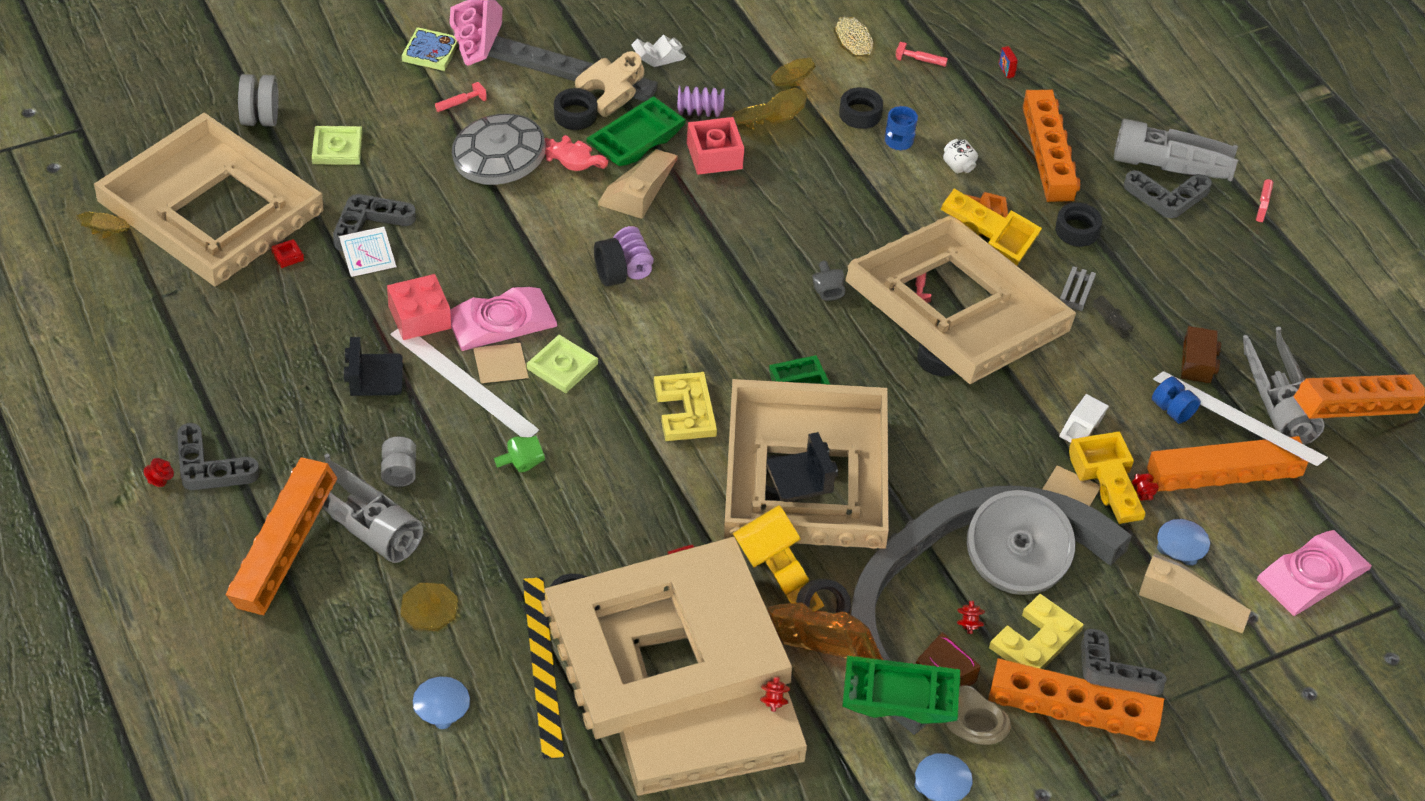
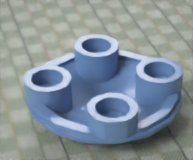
[1157,519,1210,566]
[413,677,470,729]
[915,753,972,801]

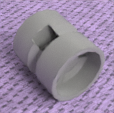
[381,437,416,487]

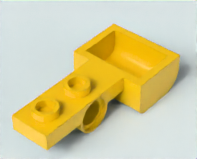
[941,188,1042,266]
[1069,431,1146,524]
[732,505,824,614]

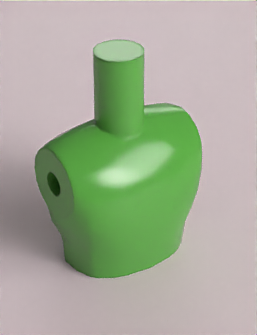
[494,436,545,472]

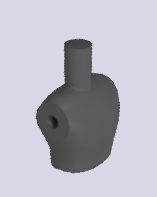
[812,261,845,301]

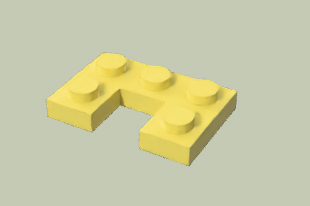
[654,372,717,441]
[989,594,1084,669]

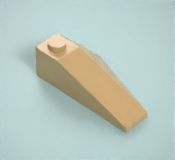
[598,149,678,219]
[1139,553,1251,634]

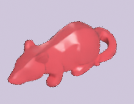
[545,135,609,171]

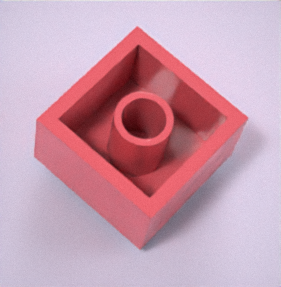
[687,117,744,175]
[387,274,451,340]

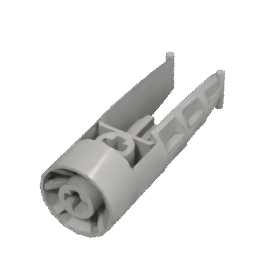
[1114,119,1238,181]
[1243,327,1325,445]
[322,454,423,563]

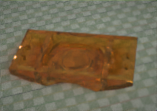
[767,603,883,660]

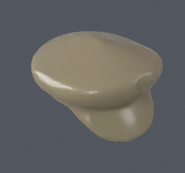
[946,686,1011,745]

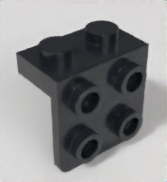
[344,337,403,396]
[767,432,838,502]

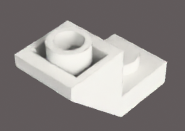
[632,34,686,67]
[1059,394,1109,443]

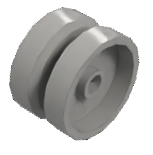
[238,74,278,126]

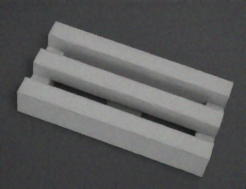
[1060,266,1096,311]

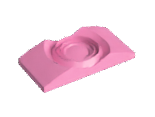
[450,287,557,351]
[1257,530,1372,616]

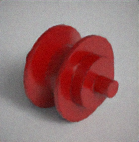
[144,458,174,487]
[1131,474,1159,501]
[957,600,985,634]
[760,677,790,712]

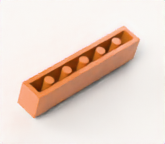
[1147,436,1308,492]
[226,457,337,616]

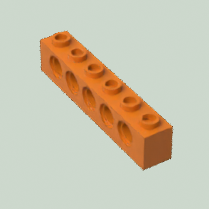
[1023,90,1080,202]
[1293,374,1425,419]
[988,658,1164,742]

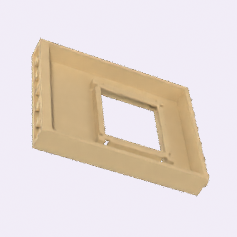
[94,113,324,287]
[845,215,1076,384]
[724,379,888,549]
[541,537,792,739]
[598,597,807,796]

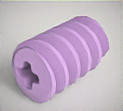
[677,86,725,117]
[613,226,654,279]

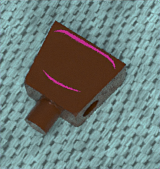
[916,632,981,686]

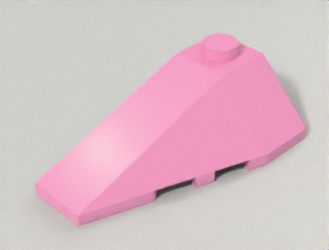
[450,0,503,66]

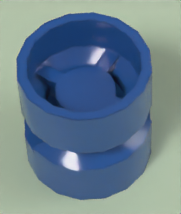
[885,106,918,150]
[1152,376,1201,424]

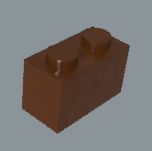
[1181,326,1221,383]

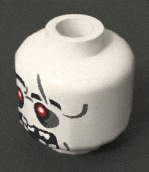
[943,139,978,173]

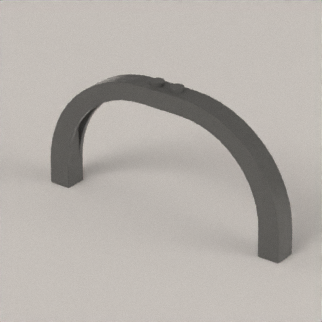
[849,486,1132,735]

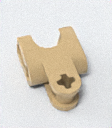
[575,51,645,117]

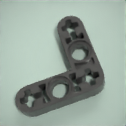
[1124,171,1212,218]
[333,194,416,251]
[177,423,260,490]
[1081,629,1167,695]

